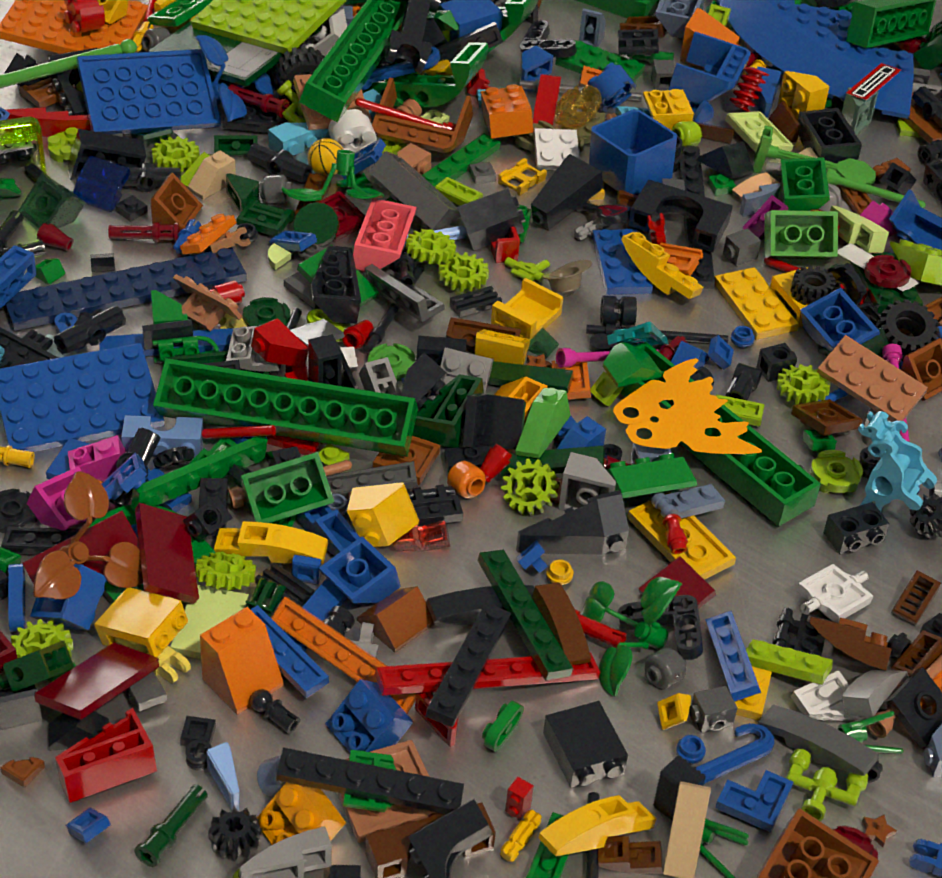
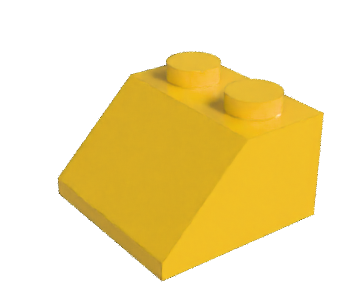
[347,482,419,547]

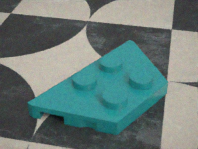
[607,321,668,348]

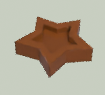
[527,354,552,368]
[862,814,897,847]

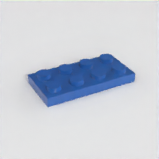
[592,229,653,295]

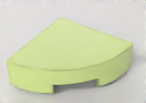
[268,243,291,270]

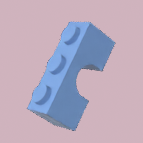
[121,415,203,458]

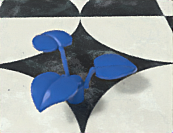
[195,35,277,122]

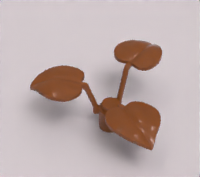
[33,471,143,600]

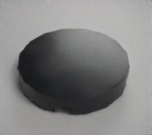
[0,489,38,533]

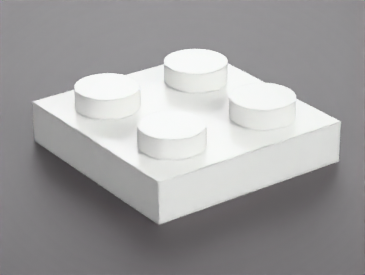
[533,128,579,170]

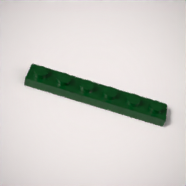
[477,549,573,680]

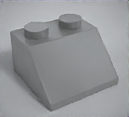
[559,452,616,511]

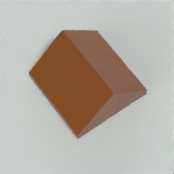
[151,172,203,230]
[901,338,942,401]
[357,586,436,652]

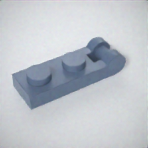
[651,484,725,518]

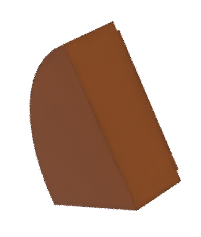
[0,757,45,788]

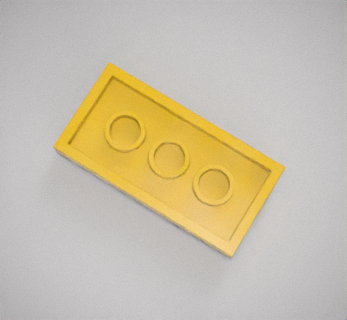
[714,267,799,340]
[627,491,736,580]

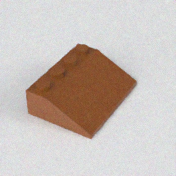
[755,808,879,878]

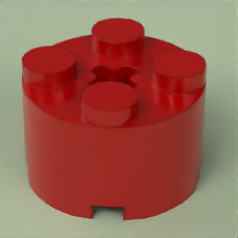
[64,0,105,34]

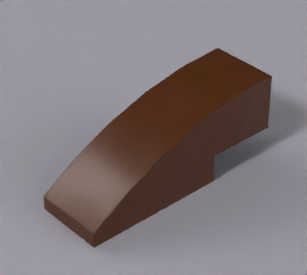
[532,582,591,665]
[807,616,891,670]

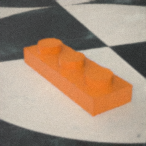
[180,214,237,254]

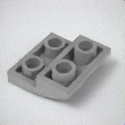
[226,326,280,371]

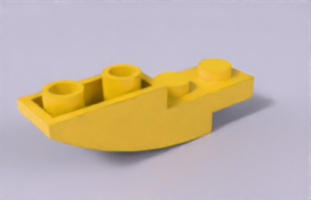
[621,232,704,299]
[214,521,328,564]
[538,795,657,856]

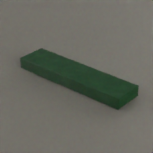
[487,361,574,393]
[500,446,605,478]

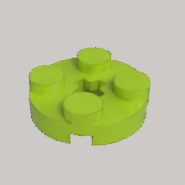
[47,127,78,163]
[810,450,863,493]

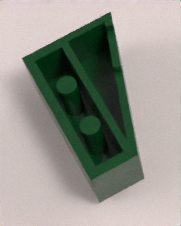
[913,20,942,71]
[412,374,484,448]

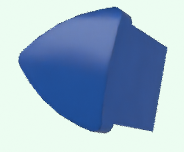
[689,100,714,123]

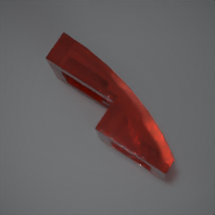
[393,521,450,551]

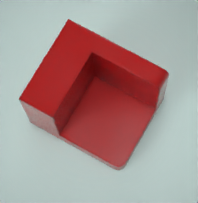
[491,227,520,263]

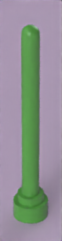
[826,168,926,208]

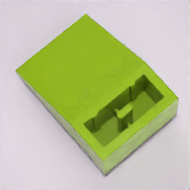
[890,239,942,285]

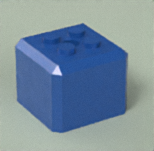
[589,110,677,195]

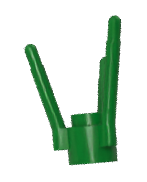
[838,711,904,754]
[699,818,749,878]

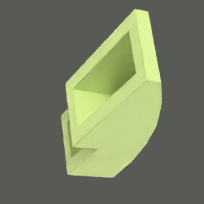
[830,206,889,253]

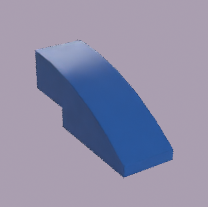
[296,505,360,556]

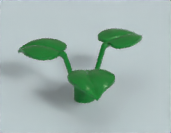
[282,150,384,201]
[582,577,682,697]

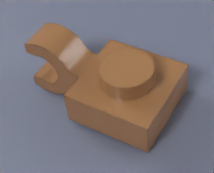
[210,227,251,253]

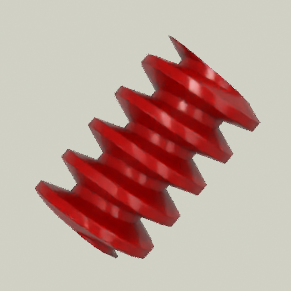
[729,67,769,112]

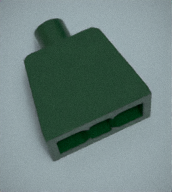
[0,640,74,692]

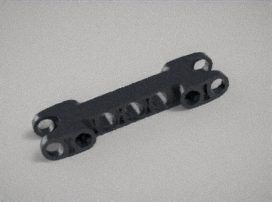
[385,0,441,74]

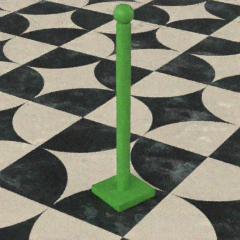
[0,39,137,89]

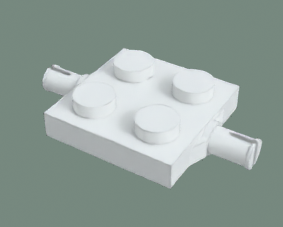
[796,564,873,623]

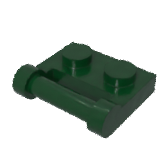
[236,198,295,236]

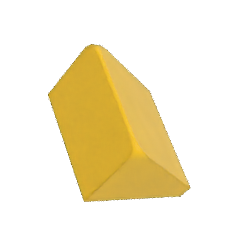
[657,693,691,730]

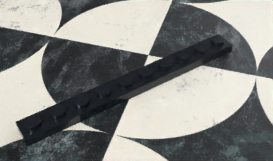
[679,145,715,289]

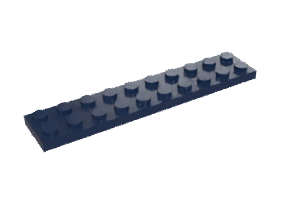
[4,247,247,331]

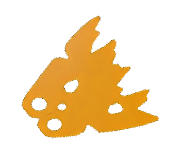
[613,358,762,454]

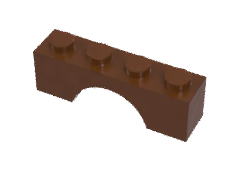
[365,802,496,878]

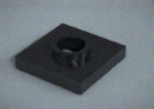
[886,667,942,748]

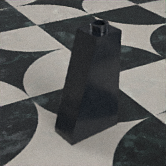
[531,154,603,230]

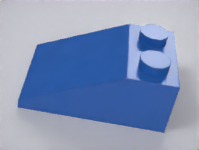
[800,288,880,352]

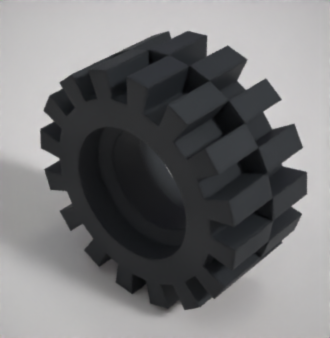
[790,265,836,305]

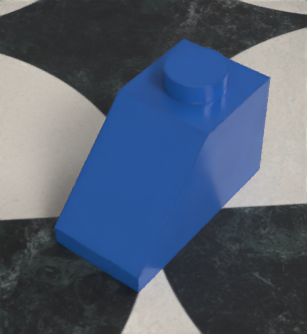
[520,45,554,82]
[557,416,606,449]

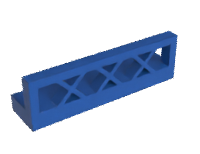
[0,245,36,309]

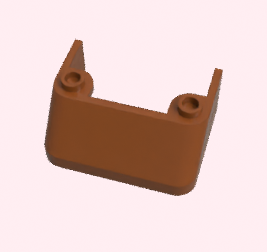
[372,77,473,153]

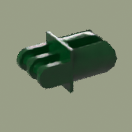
[245,577,286,618]

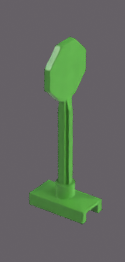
[753,126,876,185]

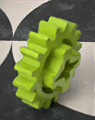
[152,136,200,172]
[405,229,456,265]
[438,252,489,292]
[777,364,831,405]
[501,459,559,516]
[195,551,256,591]
[10,619,74,658]

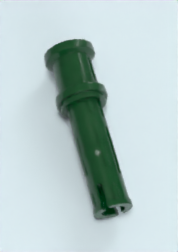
[134,784,208,867]

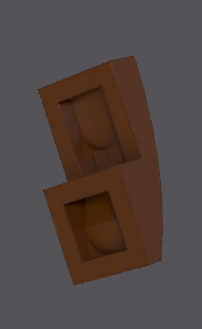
[598,835,663,874]

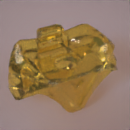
[554,85,602,129]

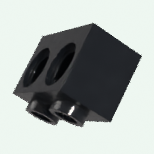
[823,502,890,555]

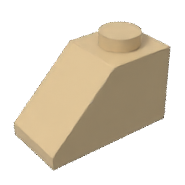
[188,151,236,200]

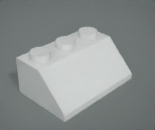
[302,5,347,57]

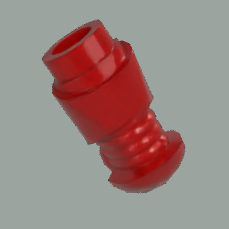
[662,514,688,554]

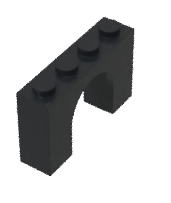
[47,48,98,116]
[628,179,733,253]
[408,799,494,878]

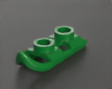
[152,336,219,363]

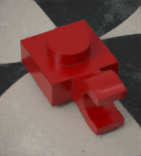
[647,213,666,245]

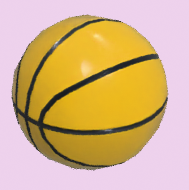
[307,138,344,176]

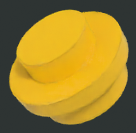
[546,560,573,585]

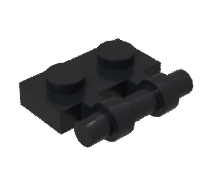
[618,29,659,57]
[407,484,463,527]
[772,608,829,657]

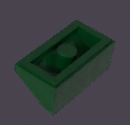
[214,135,258,157]

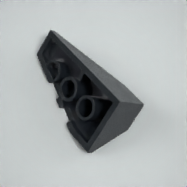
[311,246,361,324]
[516,490,629,555]

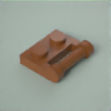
[19,78,75,108]

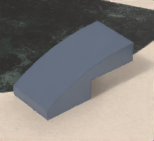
[739,183,781,217]

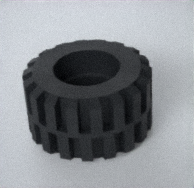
[276,46,325,95]
[873,299,939,362]

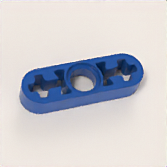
[8,564,25,632]

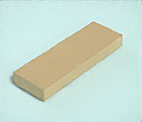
[663,781,711,878]

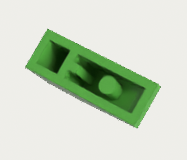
[515,388,571,458]

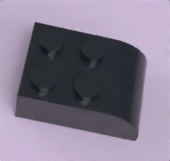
[798,108,862,164]

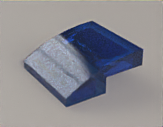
[71,156,131,213]

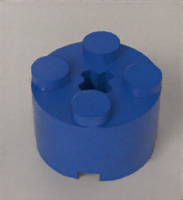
[587,62,636,112]

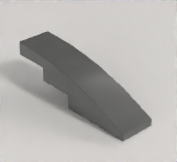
[758,704,879,776]

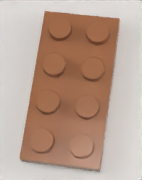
[817,335,928,422]

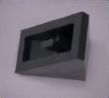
[49,711,109,751]

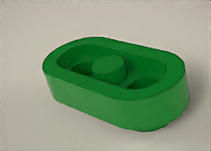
[482,701,524,752]

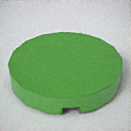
[368,343,416,381]

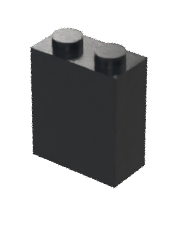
[458,188,526,251]
[543,701,628,788]

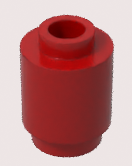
[209,280,245,304]

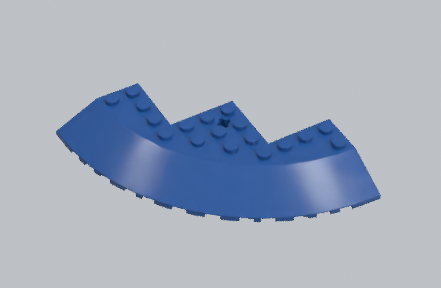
[718,0,914,119]

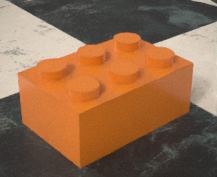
[480,84,534,139]

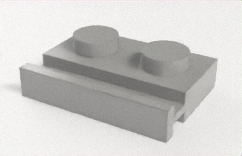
[440,348,494,394]

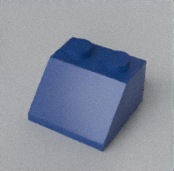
[319,536,401,603]
[30,564,106,630]

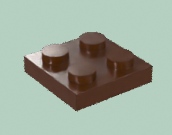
[791,399,863,436]

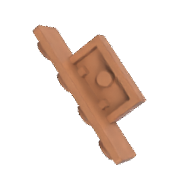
[173,274,243,331]

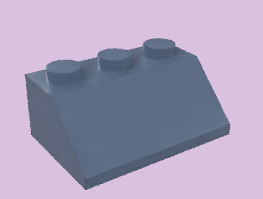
[655,0,704,40]

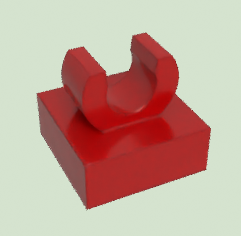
[467,68,490,96]

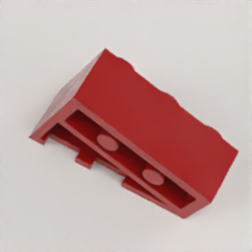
[55,708,157,803]

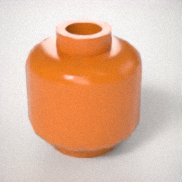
[447,461,486,499]

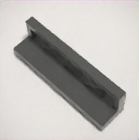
[365,264,445,322]

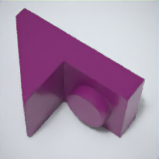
[742,195,789,241]

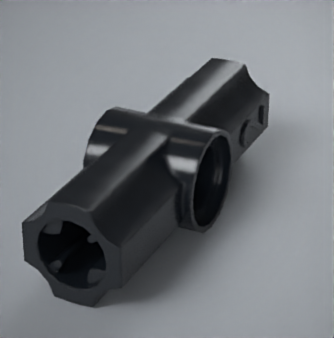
[912,86,942,129]
[247,143,312,184]
[112,163,181,192]
[54,306,126,355]
[109,428,161,507]

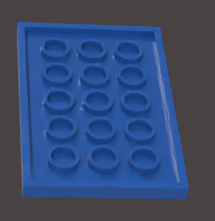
[76,49,221,135]
[0,343,165,452]

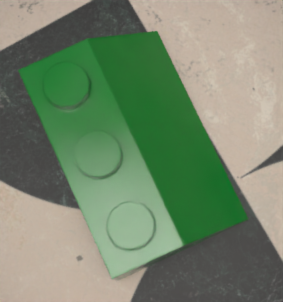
[780,157,830,211]
[240,452,335,523]
[606,453,697,498]

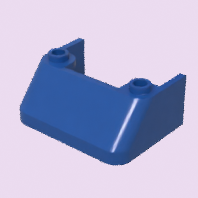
[669,31,751,105]
[889,189,942,250]

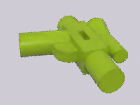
[504,257,550,282]

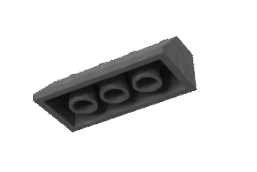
[369,151,461,230]

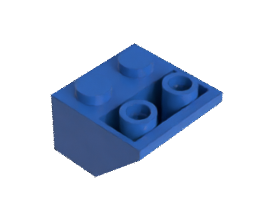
[325,679,414,752]

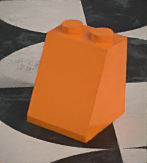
[680,8,741,68]
[200,607,284,715]

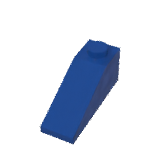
[753,66,782,119]

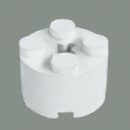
[328,109,377,152]

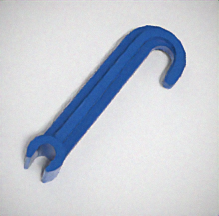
[361,47,441,90]
[696,723,774,784]

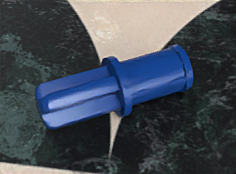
[173,219,201,254]

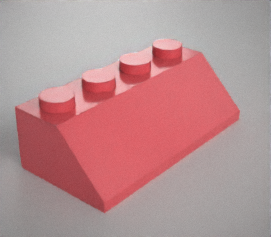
[353,198,417,272]

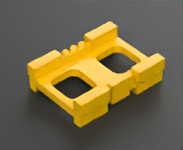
[498,158,547,196]

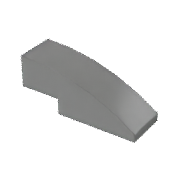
[842,669,908,717]
[240,826,332,878]

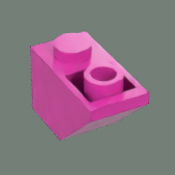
[860,200,897,236]
[68,435,127,481]

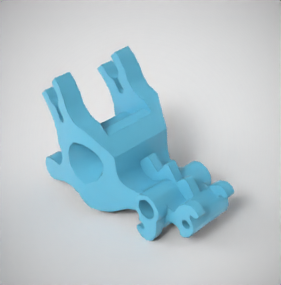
[858,411,937,512]

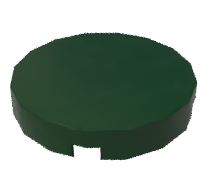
[293,202,340,247]
[243,297,290,327]

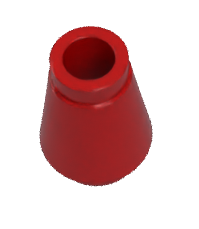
[342,320,374,349]
[480,443,513,483]

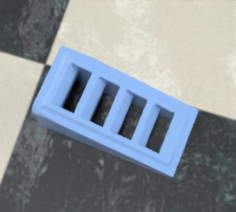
[207,742,240,810]

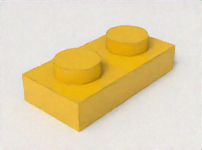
[735,666,772,721]

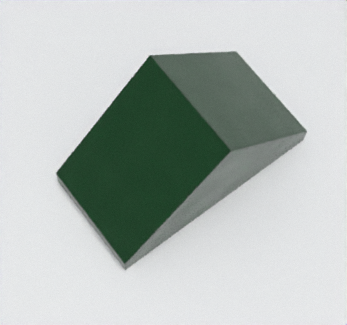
[226,173,259,214]

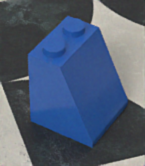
[439,0,503,42]

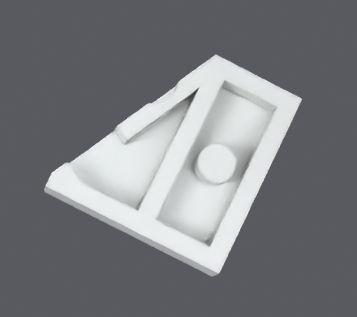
[791,670,868,721]

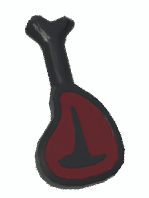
[575,200,631,225]

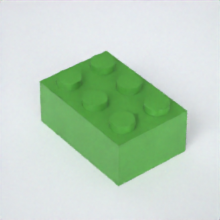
[764,210,838,260]

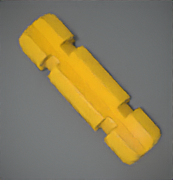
[500,809,542,862]

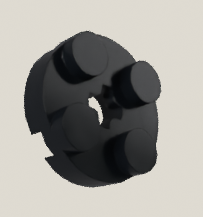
[827,263,867,305]

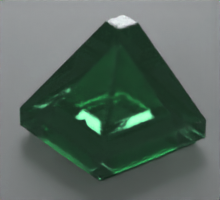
[528,327,559,359]

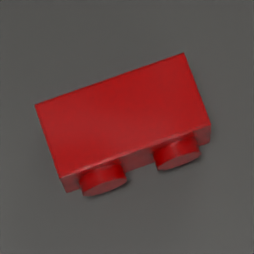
[505,777,534,820]

